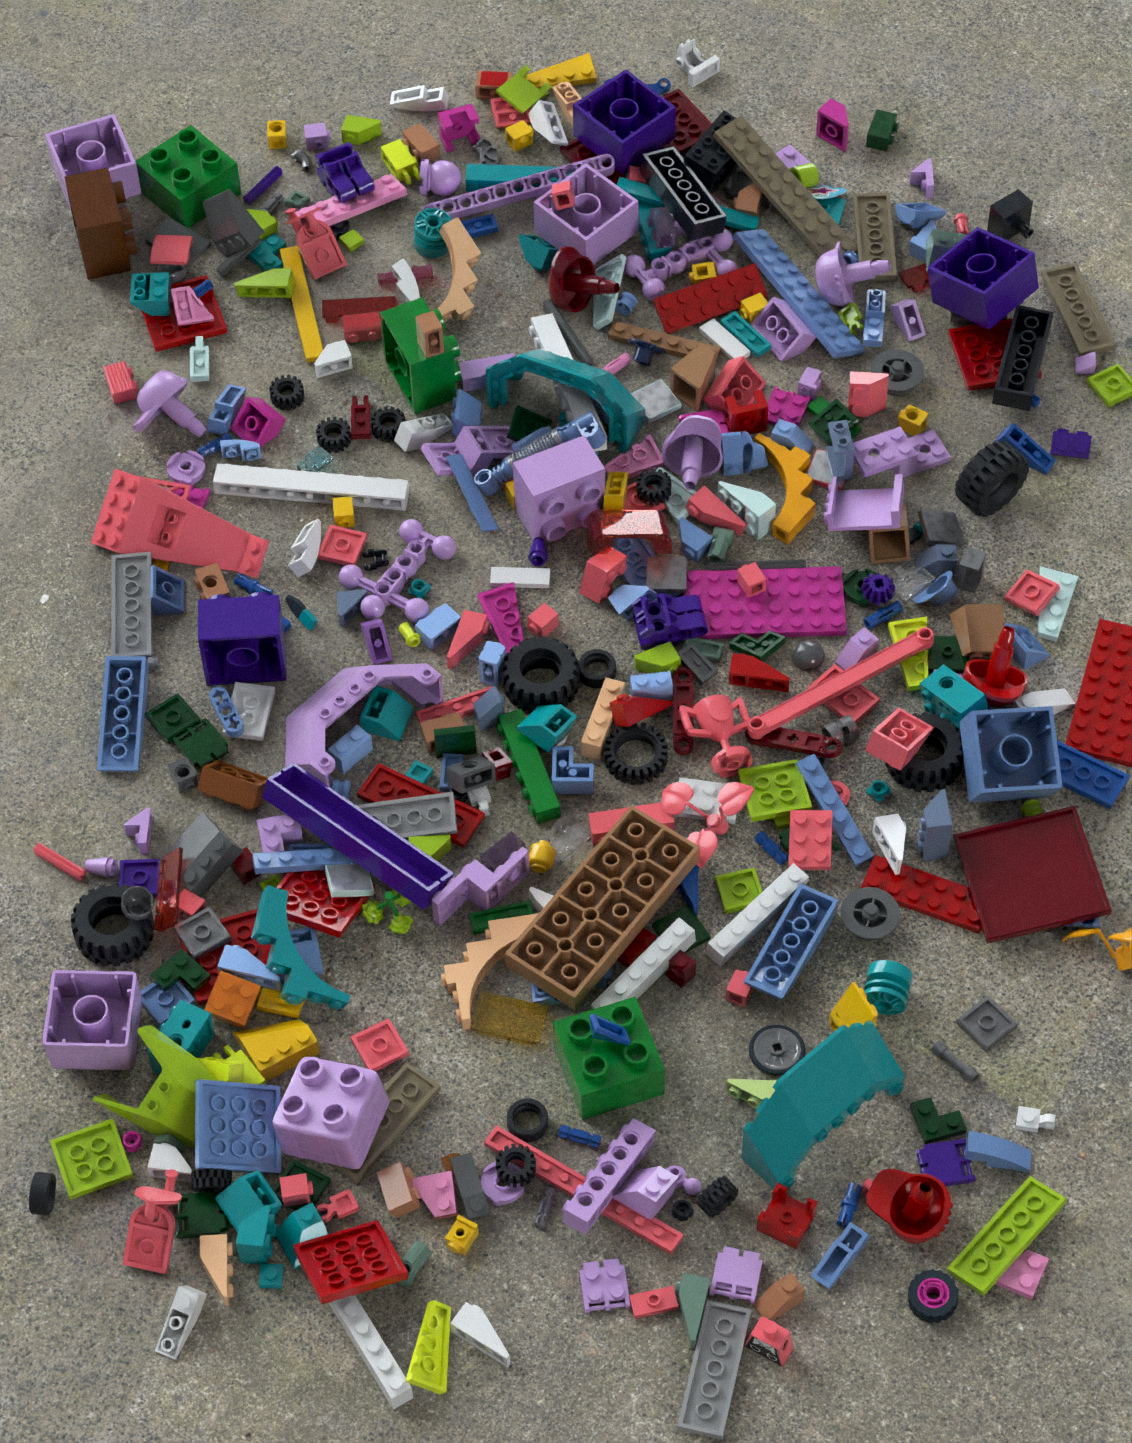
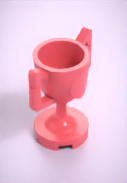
[679,695,753,778]

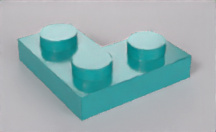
[247,233,287,272]

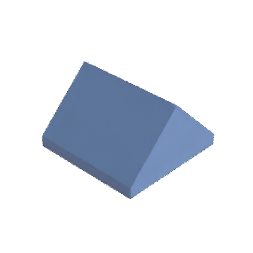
[151,565,185,615]
[1004,622,1050,670]

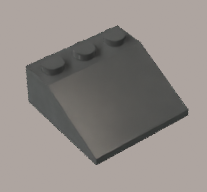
[202,189,265,257]
[161,812,243,898]

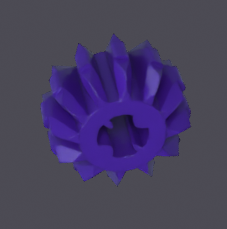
[861,571,895,606]

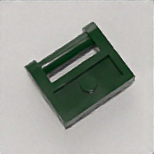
[808,398,860,446]

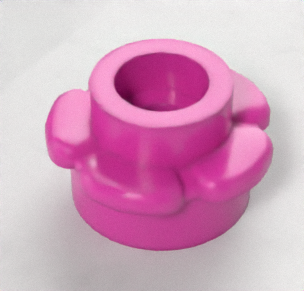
[121,1131,143,1152]

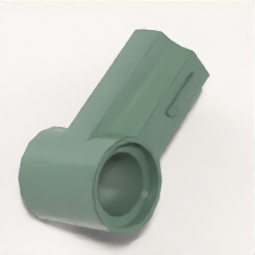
[707,526,735,562]
[396,1241,432,1287]

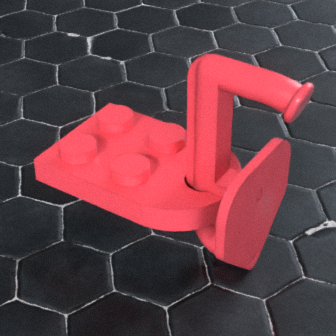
[285,207,347,280]
[122,1169,182,1274]

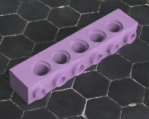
[562,1118,656,1235]

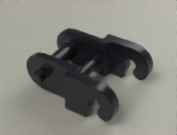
[362,549,389,571]

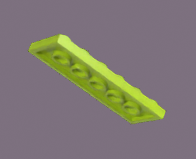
[947,1176,1067,1296]

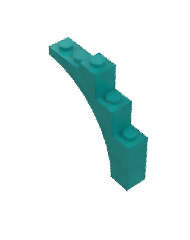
[251,885,350,1010]

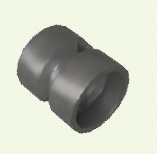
[821,715,860,750]

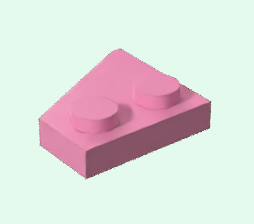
[412,1171,459,1220]

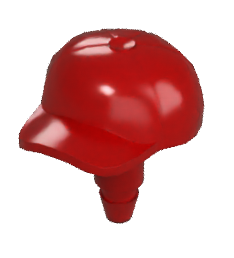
[963,626,1028,707]
[866,1168,953,1244]

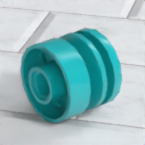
[413,208,452,258]
[864,960,913,1015]

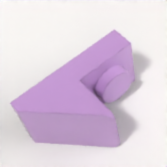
[910,158,934,198]
[124,808,153,854]

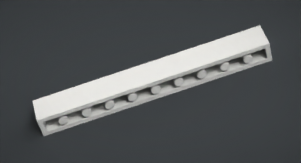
[529,313,607,452]
[213,464,409,511]

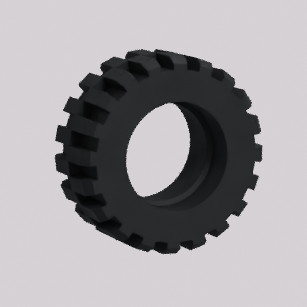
[955,441,1029,517]
[502,636,580,714]
[885,712,964,792]
[71,883,155,966]

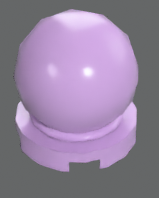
[419,159,462,197]

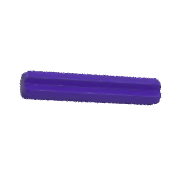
[243,166,283,205]

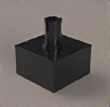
[987,189,1034,240]

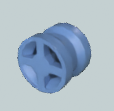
[615,292,637,316]
[331,779,351,800]

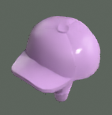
[815,241,891,306]
[132,370,207,438]
[662,415,723,490]

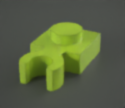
[838,302,864,336]

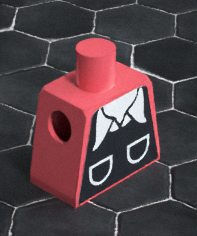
[744,1317,794,1367]

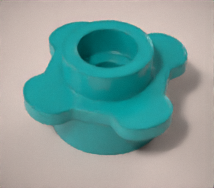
[407,579,431,599]
[866,780,891,802]

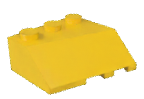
[232,1019,320,1081]

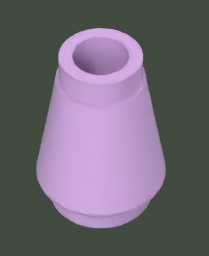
[85,857,118,878]

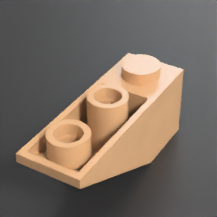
[200,1234,234,1306]

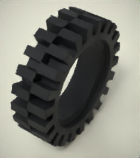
[604,722,668,785]

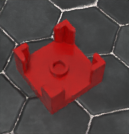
[725,389,769,435]
[756,1182,818,1250]

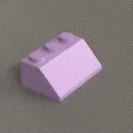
[750,297,817,362]

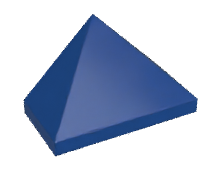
[589,1013,631,1045]

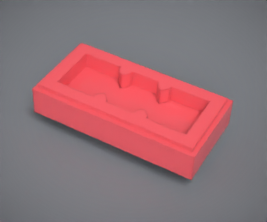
[629,1286,679,1319]

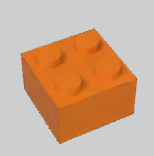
[204,970,261,1030]

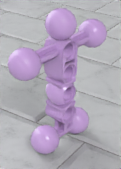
[624,220,738,301]
[339,519,456,623]

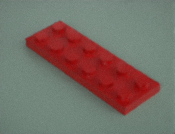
[652,263,769,334]
[357,763,485,848]
[860,854,982,934]

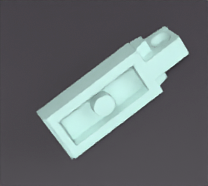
[190,336,210,382]

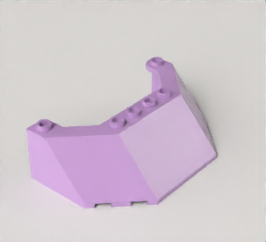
[285,663,444,788]

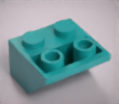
[130,272,172,316]
[360,686,414,742]
[516,704,577,753]
[215,1170,282,1233]
[236,1205,277,1265]

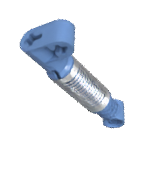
[474,410,606,496]

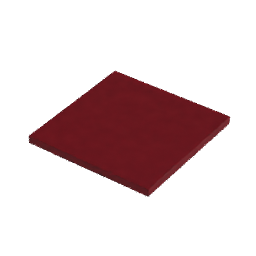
[953,806,1112,944]

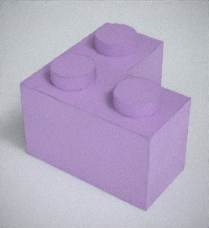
[257,814,303,853]

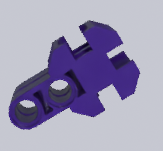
[314,142,375,203]
[632,593,708,651]

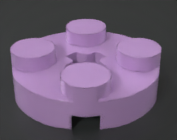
[167,451,206,486]
[480,1162,525,1206]

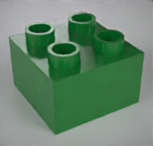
[135,125,241,228]
[380,297,462,414]
[553,997,665,1120]

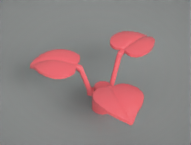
[662,782,754,868]

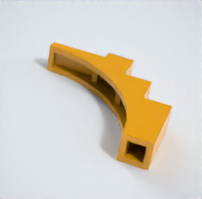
[754,433,816,545]

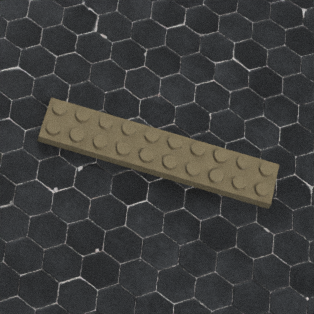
[713,115,857,259]

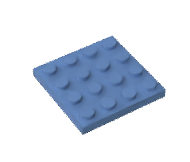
[195,1079,281,1175]

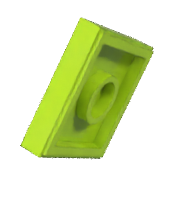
[1086,363,1132,407]
[714,867,763,914]

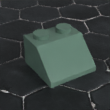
[926,229,968,273]

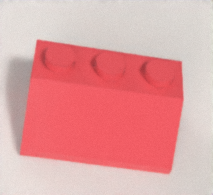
[703,356,766,419]

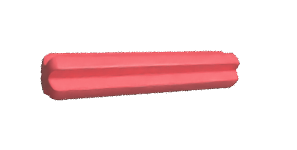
[33,843,87,881]

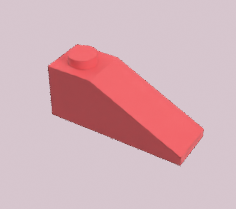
[685,485,747,536]
[447,610,490,669]

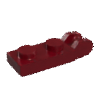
[351,395,371,440]

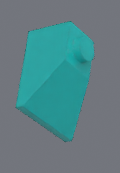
[518,234,559,272]
[276,1203,328,1270]

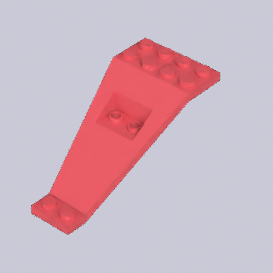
[91,469,270,578]

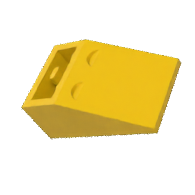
[829,982,878,1031]

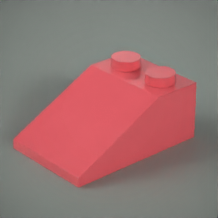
[865,707,934,770]

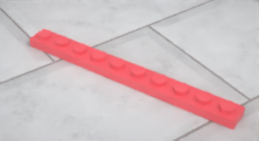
[484,1125,683,1255]

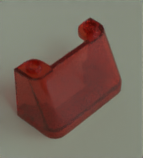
[587,510,672,554]

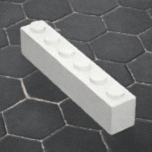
[705,863,809,967]
[591,918,696,1010]
[329,1295,413,1409]

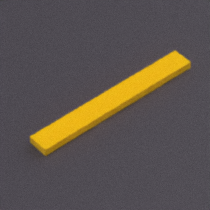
[280,246,323,363]

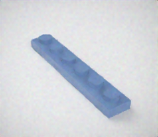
[796,754,874,868]
[252,848,357,874]

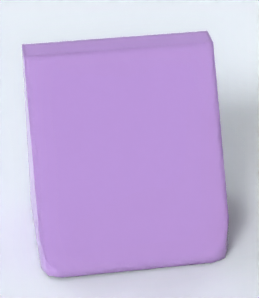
[1075,352,1096,375]

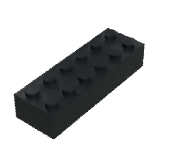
[639,146,727,241]
[992,305,1054,411]

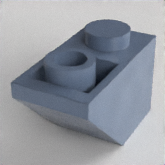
[473,686,505,731]

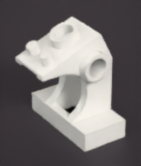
[674,39,720,88]

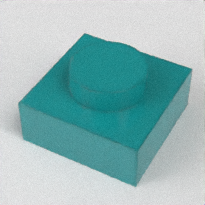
[405,760,433,784]
[259,1264,284,1289]

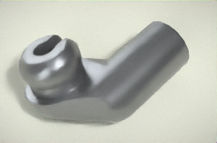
[291,149,311,172]

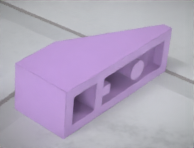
[458,353,515,391]

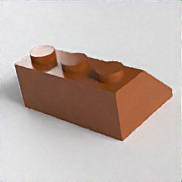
[197,760,269,810]

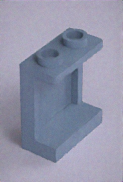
[826,420,854,481]

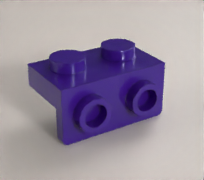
[1050,428,1092,460]

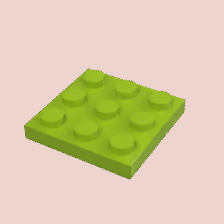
[738,759,812,822]
[50,1118,133,1200]

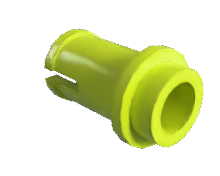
[398,622,420,647]

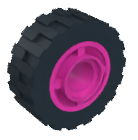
[908,1269,959,1323]

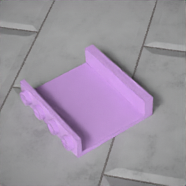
[824,474,904,531]

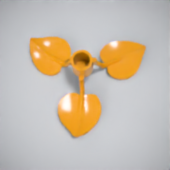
[1062,927,1132,970]

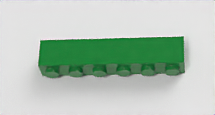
[496,709,561,824]

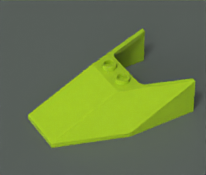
[92,1025,216,1148]

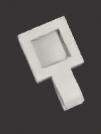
[467,786,491,816]
[1015,1106,1056,1133]

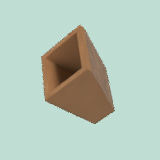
[670,343,715,412]
[868,504,911,564]
[950,604,1005,659]

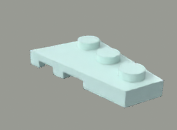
[651,467,696,525]

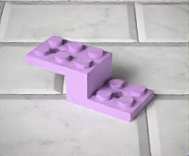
[420,426,516,476]
[853,427,951,478]
[432,846,530,926]

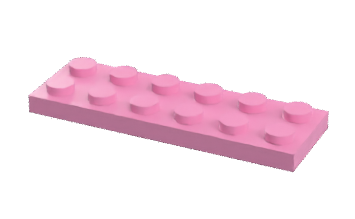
[295,174,407,226]

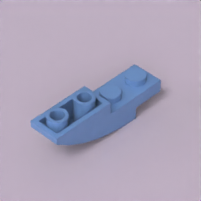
[863,289,886,347]

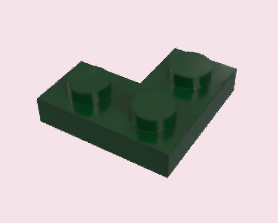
[729,630,786,662]
[150,949,211,992]
[910,1097,967,1144]

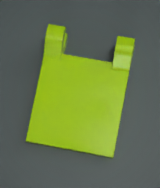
[495,65,552,114]

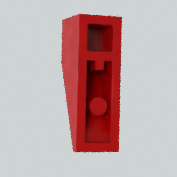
[729,653,790,692]
[609,694,673,727]

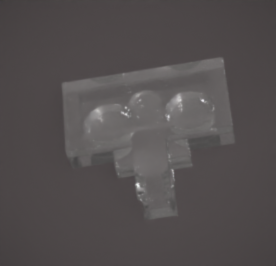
[893,565,935,605]

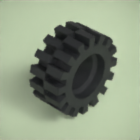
[269,375,305,411]
[371,406,406,443]
[316,417,352,453]
[637,468,672,505]
[496,1143,536,1188]
[191,1168,232,1193]
[697,1176,739,1218]

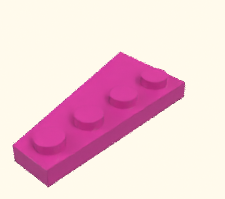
[477,582,524,654]

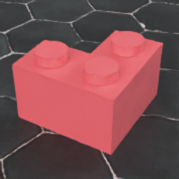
[579,546,627,604]

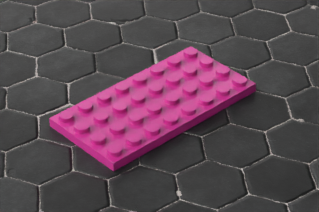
[684,566,847,639]

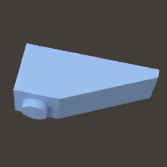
[217,945,282,991]

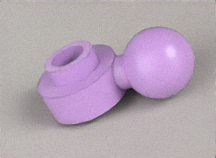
[666,1166,702,1195]

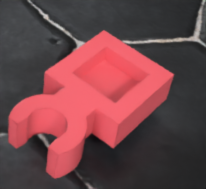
[317,1189,359,1223]

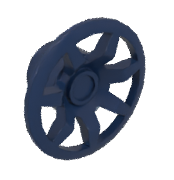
[627,338,666,366]

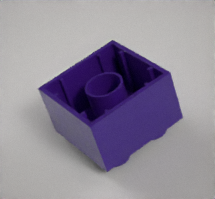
[573,69,676,174]
[927,227,1039,329]
[198,592,287,686]

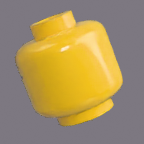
[529,840,556,873]

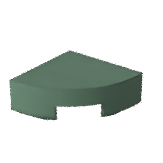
[284,190,310,208]
[153,1133,185,1152]

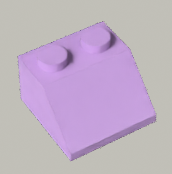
[613,1166,678,1220]

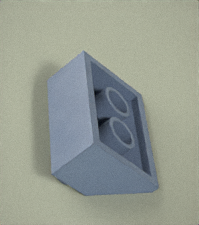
[916,789,952,861]

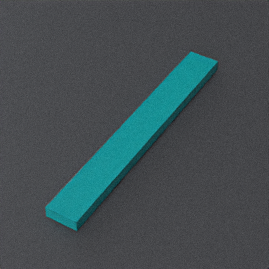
[617,177,760,231]

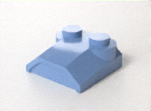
[895,203,947,229]

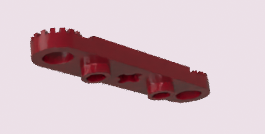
[673,666,694,755]
[745,727,843,758]

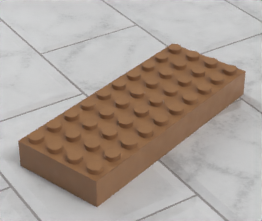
[505,805,700,1010]

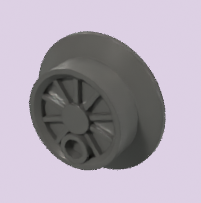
[871,350,924,396]
[840,887,900,941]

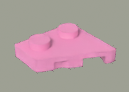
[171,286,214,327]
[995,1250,1049,1300]

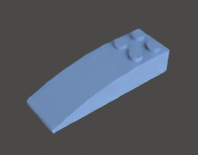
[97,656,149,772]
[743,883,839,1001]

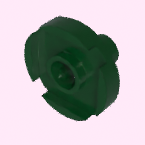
[843,569,877,607]

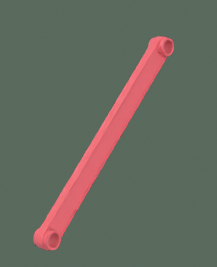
[747,627,934,739]

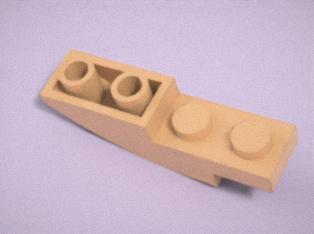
[552,82,582,127]

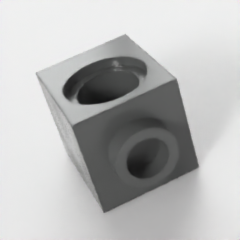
[168,757,198,794]

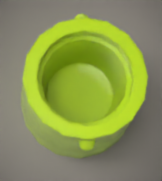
[789,163,819,188]

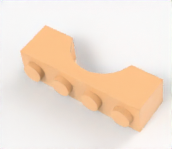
[581,678,625,761]

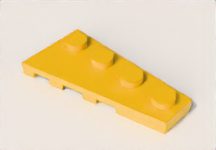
[526,53,597,90]

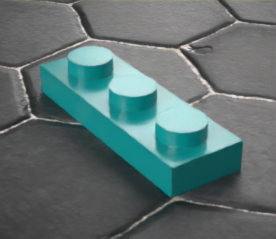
[720,311,771,358]

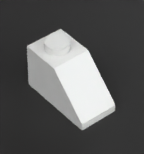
[314,340,353,378]
[148,1143,192,1183]

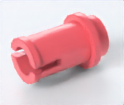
[954,213,969,234]

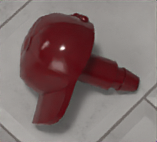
[548,246,620,312]

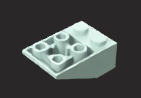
[718,481,776,540]

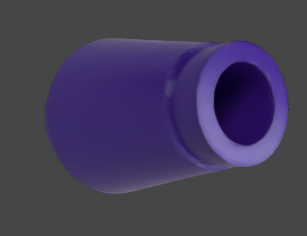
[528,537,548,566]

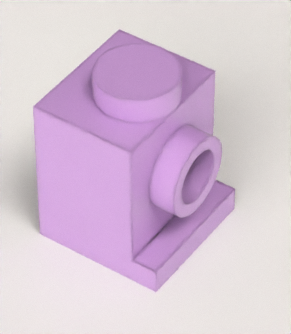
[798,367,823,400]

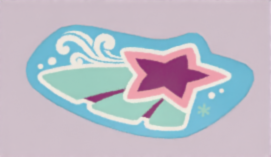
[806,185,847,199]

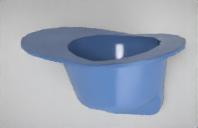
[741,431,768,474]
[914,571,959,605]

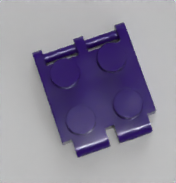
[916,1139,976,1186]

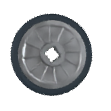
[749,1025,805,1075]

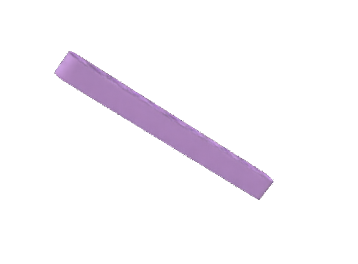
[423,154,615,220]

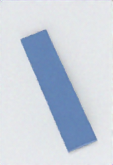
[446,454,498,532]

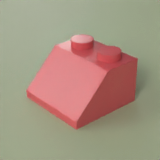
[848,371,889,417]

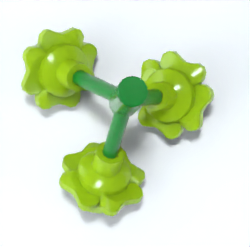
[361,889,413,934]

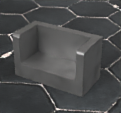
[956,547,986,593]

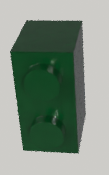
[866,109,900,152]

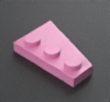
[604,434,665,479]

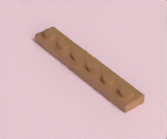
[608,321,721,364]

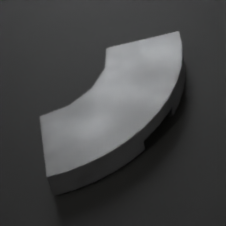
[473,136,499,165]

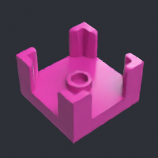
[438,103,480,153]

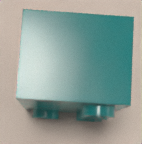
[920,664,988,732]
[147,999,215,1075]

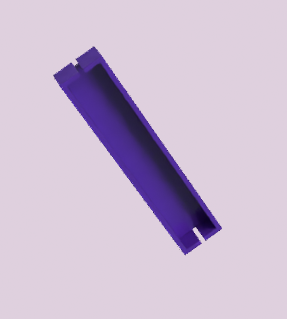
[262,762,454,910]

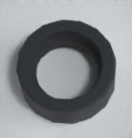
[578,649,616,688]
[507,1098,548,1143]
[29,1172,56,1216]

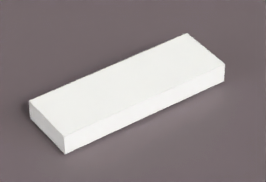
[699,318,750,360]
[490,567,550,588]

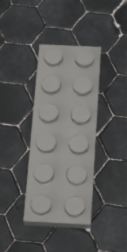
[111,552,153,659]
[333,792,458,848]
[677,1300,752,1440]

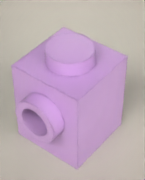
[304,123,331,151]

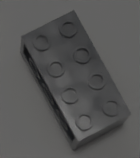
[684,110,736,194]

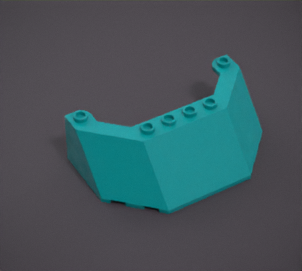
[486,349,645,453]
[741,1021,905,1190]

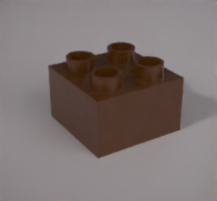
[64,168,138,280]

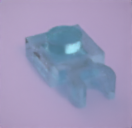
[297,446,332,472]

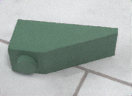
[675,1273,710,1350]

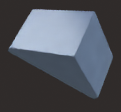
[337,589,368,628]

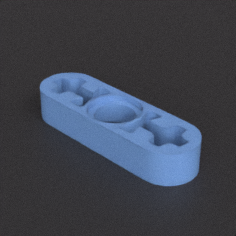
[209,687,244,737]

